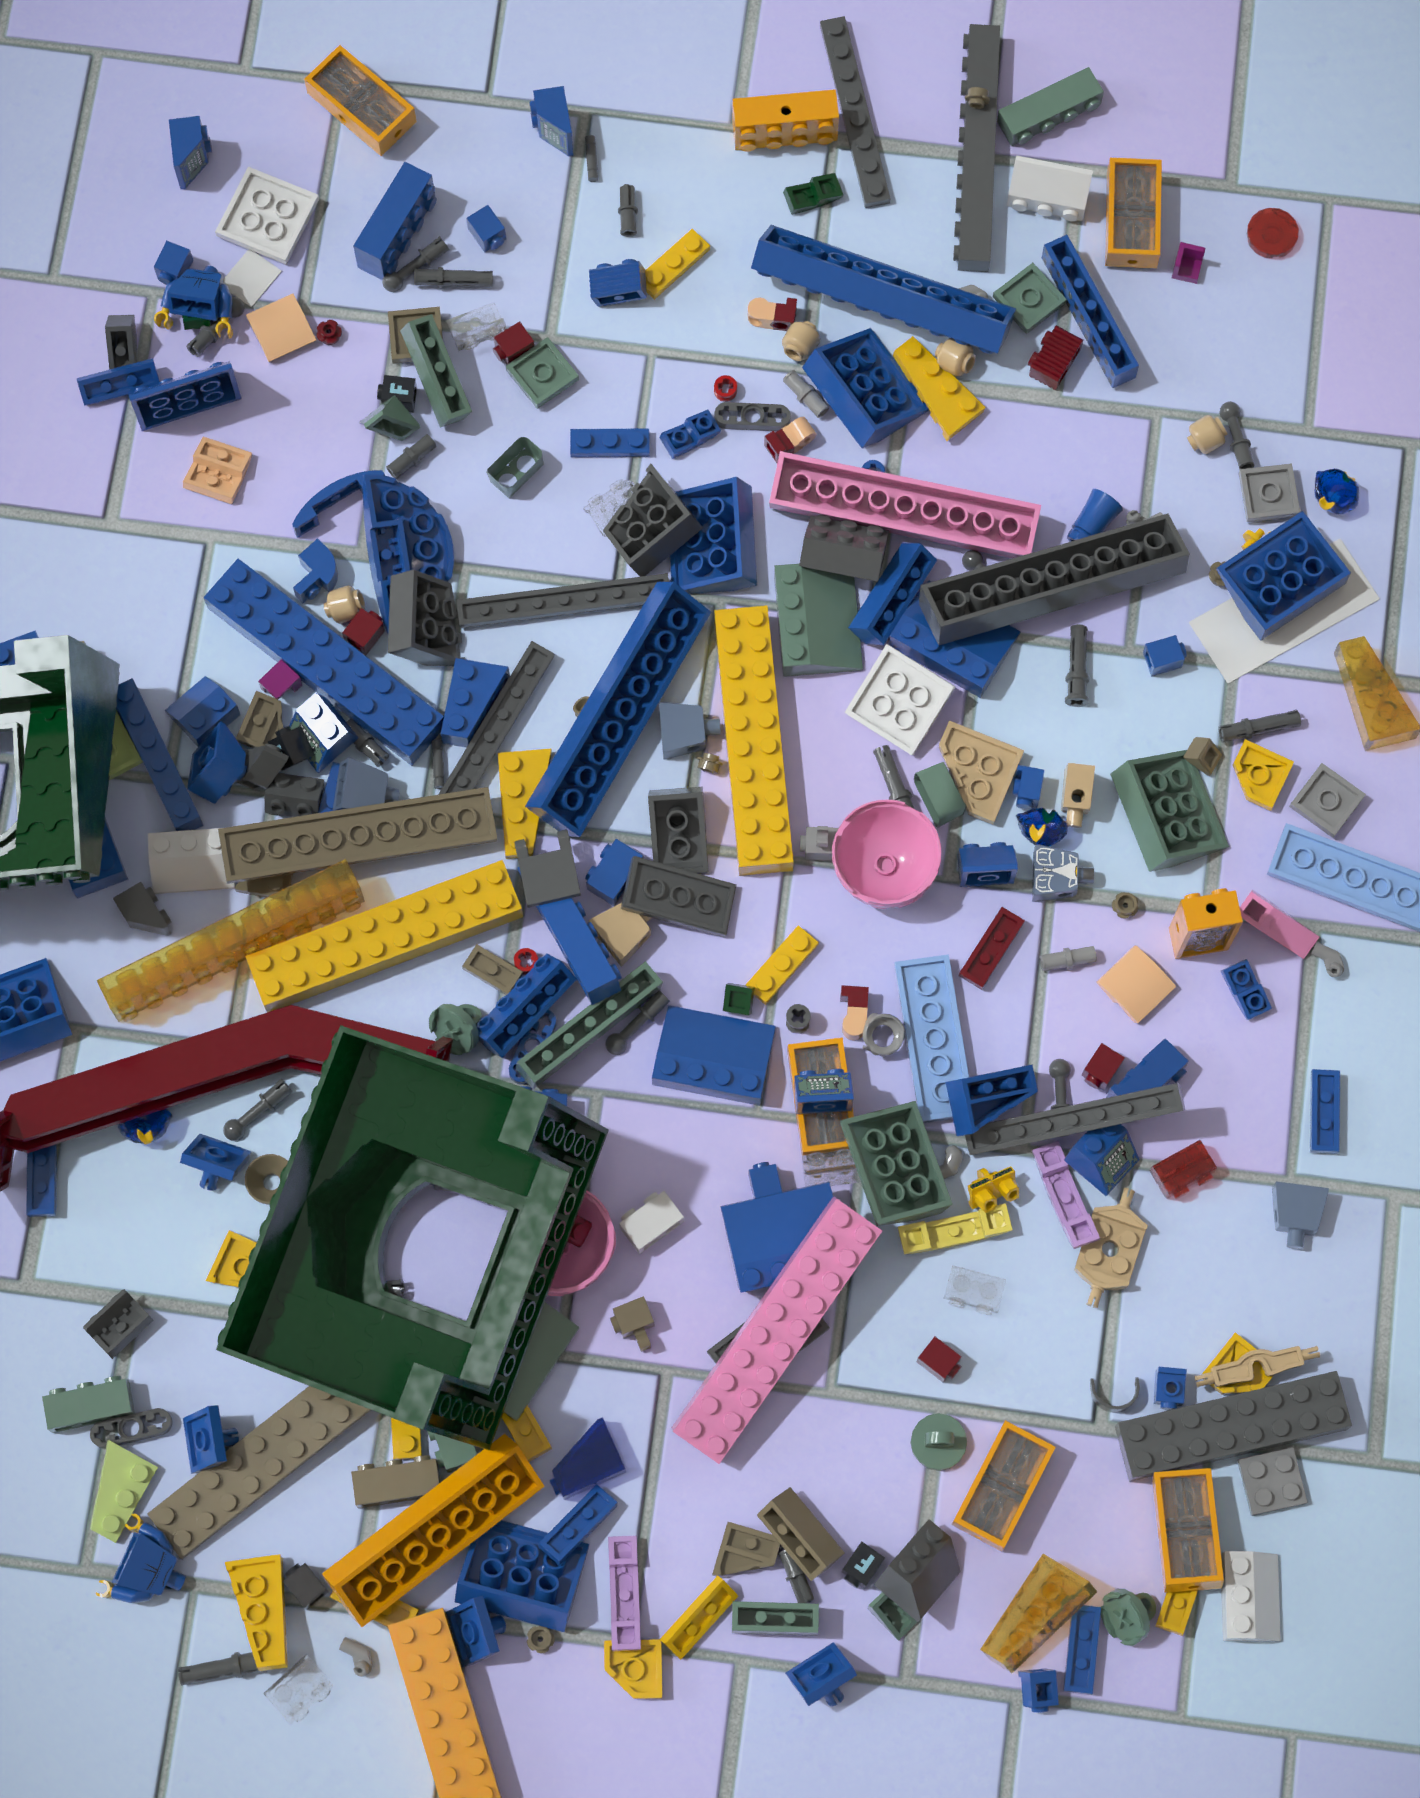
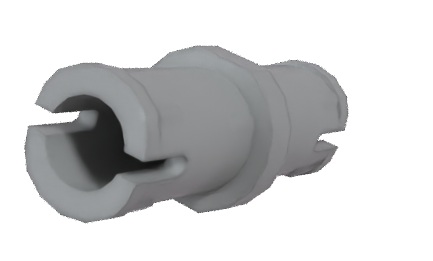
[783,370,829,418]
[1039,946,1097,972]

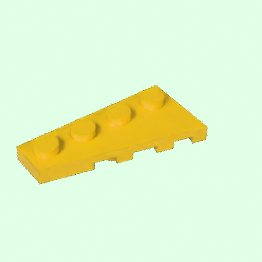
[893,336,985,441]
[498,748,552,859]
[206,1230,257,1287]
[225,1554,288,1671]

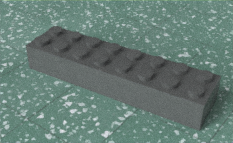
[1115,1371,1352,1482]

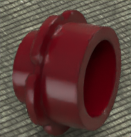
[316,320,342,345]

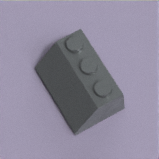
[874,1519,961,1622]

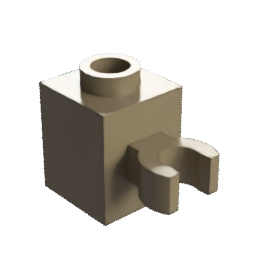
[610,1296,655,1352]

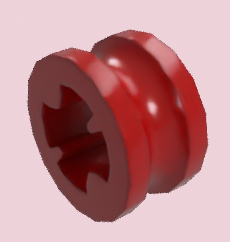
[714,375,737,402]
[514,948,538,975]

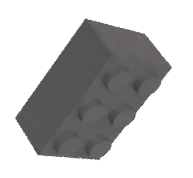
[799,515,889,582]

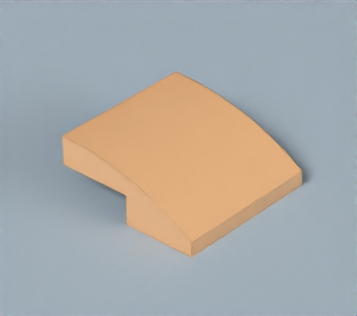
[246,293,316,362]
[183,436,252,504]
[1096,945,1177,1023]

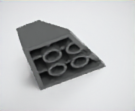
[603,463,703,577]
[388,570,466,666]

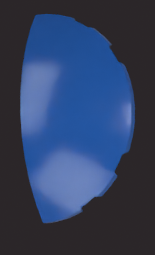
[363,475,454,634]

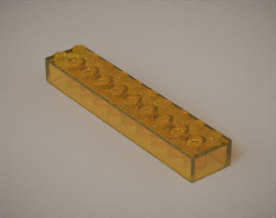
[96,859,365,1022]

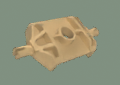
[1074,1188,1148,1308]

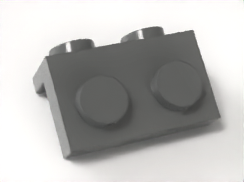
[264,773,324,817]
[83,1289,154,1359]

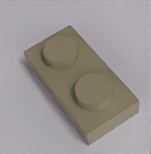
[462,944,523,995]

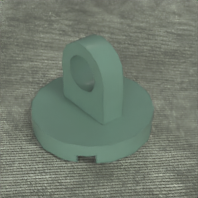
[429,1004,482,1055]
[910,1413,967,1471]
[1101,1588,1156,1646]

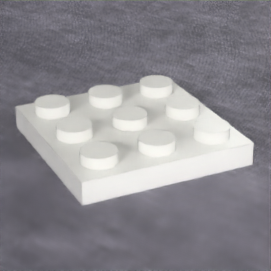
[215,166,319,265]
[844,644,956,755]

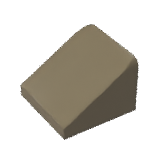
[1184,737,1223,776]

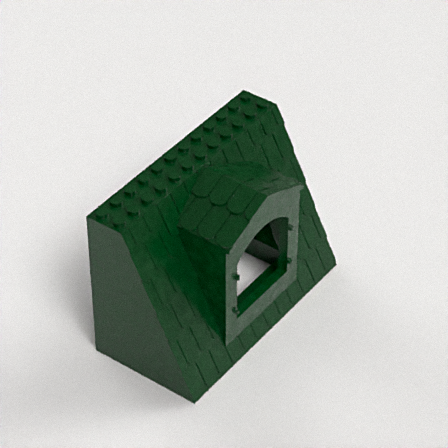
[0,635,120,891]
[216,1025,609,1450]

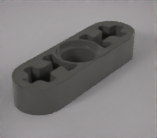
[714,402,791,431]
[90,1408,173,1449]

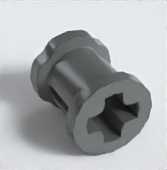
[786,1004,811,1034]

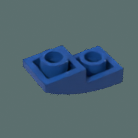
[659,409,721,459]
[1220,959,1272,1020]

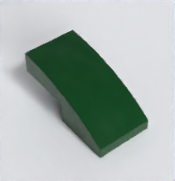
[783,173,843,215]

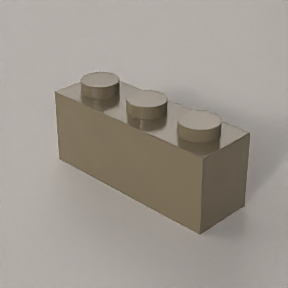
[351,1455,440,1509]
[757,1487,845,1581]

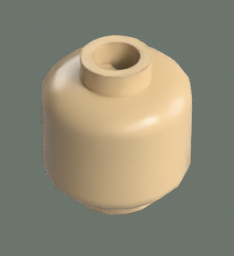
[782,321,820,361]
[935,338,976,376]
[1187,415,1228,454]
[324,585,365,624]

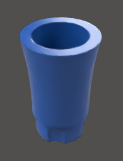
[1067,489,1123,542]

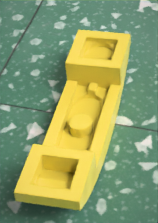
[897,1203,1013,1255]

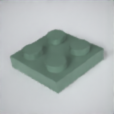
[993,262,1067,334]
[506,337,579,409]

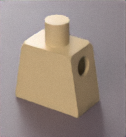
[1061,763,1095,828]
[589,903,652,967]

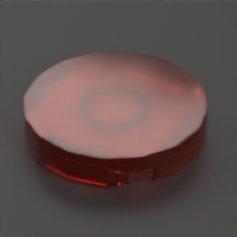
[1246,208,1299,258]

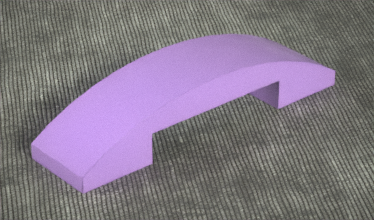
[1032,1141,1100,1249]
[608,1535,641,1651]

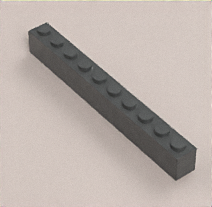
[953,24,1000,272]

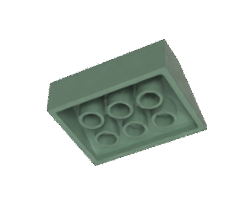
[774,564,863,677]
[1110,750,1229,872]
[840,1101,953,1226]
[504,1302,579,1421]

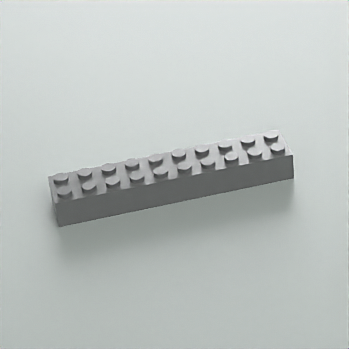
[919,513,1190,645]

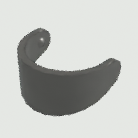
[1090,1377,1140,1413]

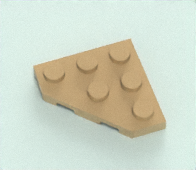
[939,720,1024,825]

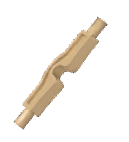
[1194,1346,1320,1388]

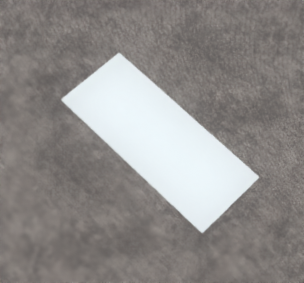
[1189,539,1380,683]

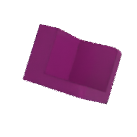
[1171,242,1206,284]
[258,659,303,700]

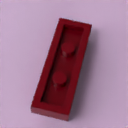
[958,907,1025,990]

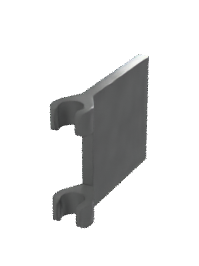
[514,830,581,908]

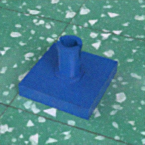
[180,1133,251,1191]
[183,1405,239,1474]
[446,1596,506,1667]
[785,1642,857,1706]

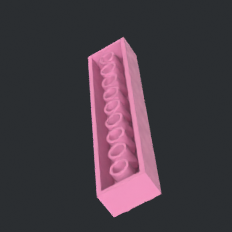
[769,451,1041,558]
[671,1196,882,1464]

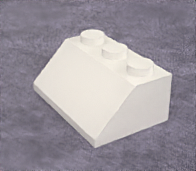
[1007,155,1093,221]
[148,828,235,894]
[1221,1551,1281,1641]

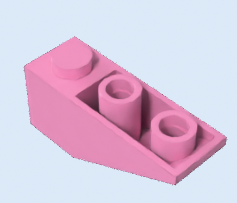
[1240,889,1320,959]

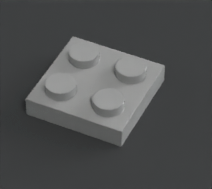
[1238,463,1300,522]
[1289,763,1366,838]
[1237,1447,1308,1516]

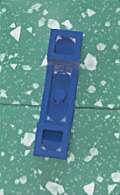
[292,470,385,538]

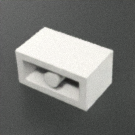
[619,1191,684,1255]

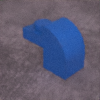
[293,538,338,604]

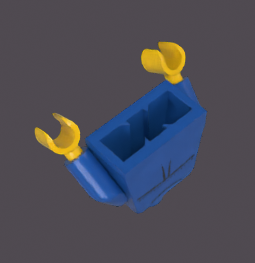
[154,266,233,339]
[96,1513,186,1603]

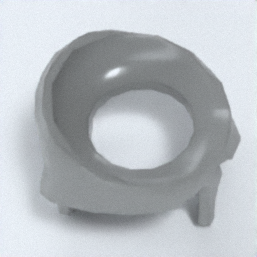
[862,1013,905,1058]

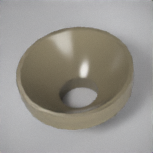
[245,1154,288,1205]

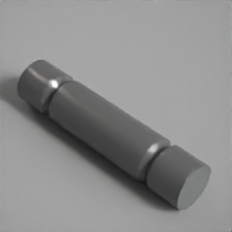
[585,135,598,182]
[432,739,445,789]

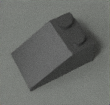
[648,786,709,873]

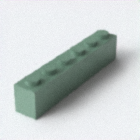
[516,961,663,1090]

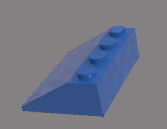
[802,328,929,448]
[129,361,242,431]
[670,477,757,594]
[1216,511,1351,641]
[888,580,1021,698]
[0,958,73,1061]
[652,1005,776,1106]
[720,1181,833,1293]
[454,1520,590,1633]

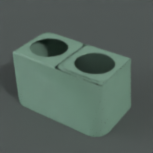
[486,437,544,499]
[914,762,966,828]

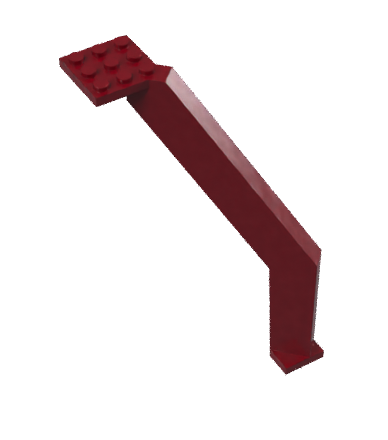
[0,1005,453,1192]

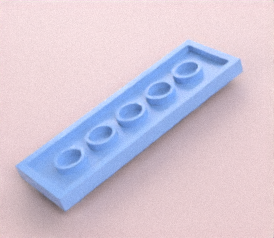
[1267,823,1420,932]
[894,954,969,1123]

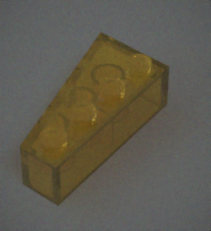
[1334,636,1420,751]
[980,1554,1097,1673]

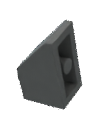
[105,314,137,370]

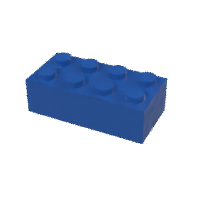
[353,162,437,280]

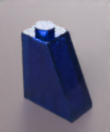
[549,1417,626,1500]

